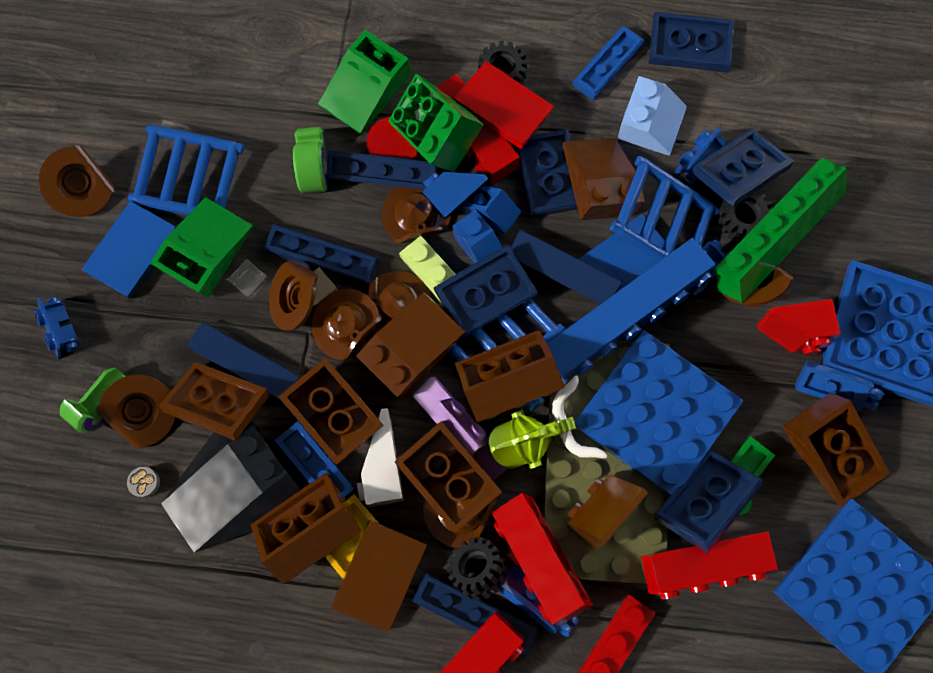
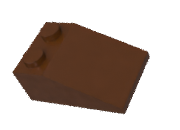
[562,138,645,221]
[356,292,466,397]
[278,358,384,465]
[782,393,890,508]
[395,421,502,533]
[567,475,648,549]

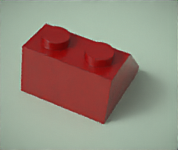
[757,299,841,356]

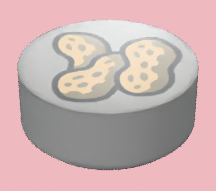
[127,467,160,498]

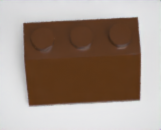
[455,330,565,422]
[251,472,361,584]

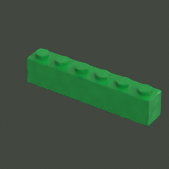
[715,158,847,303]

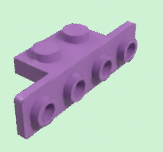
[414,376,508,481]

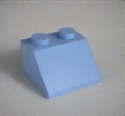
[617,76,687,156]

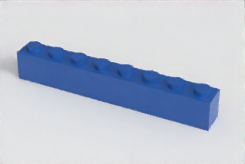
[520,237,716,412]

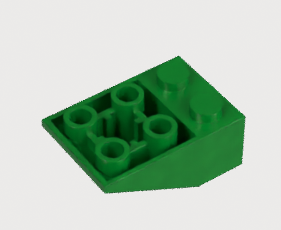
[318,30,411,134]
[388,74,484,172]
[150,197,254,298]

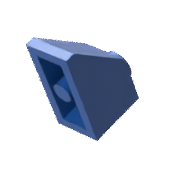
[422,171,488,217]
[456,186,521,233]
[453,209,503,263]

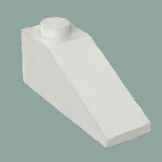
[357,408,405,508]

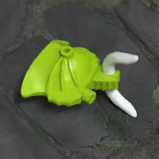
[489,376,607,469]

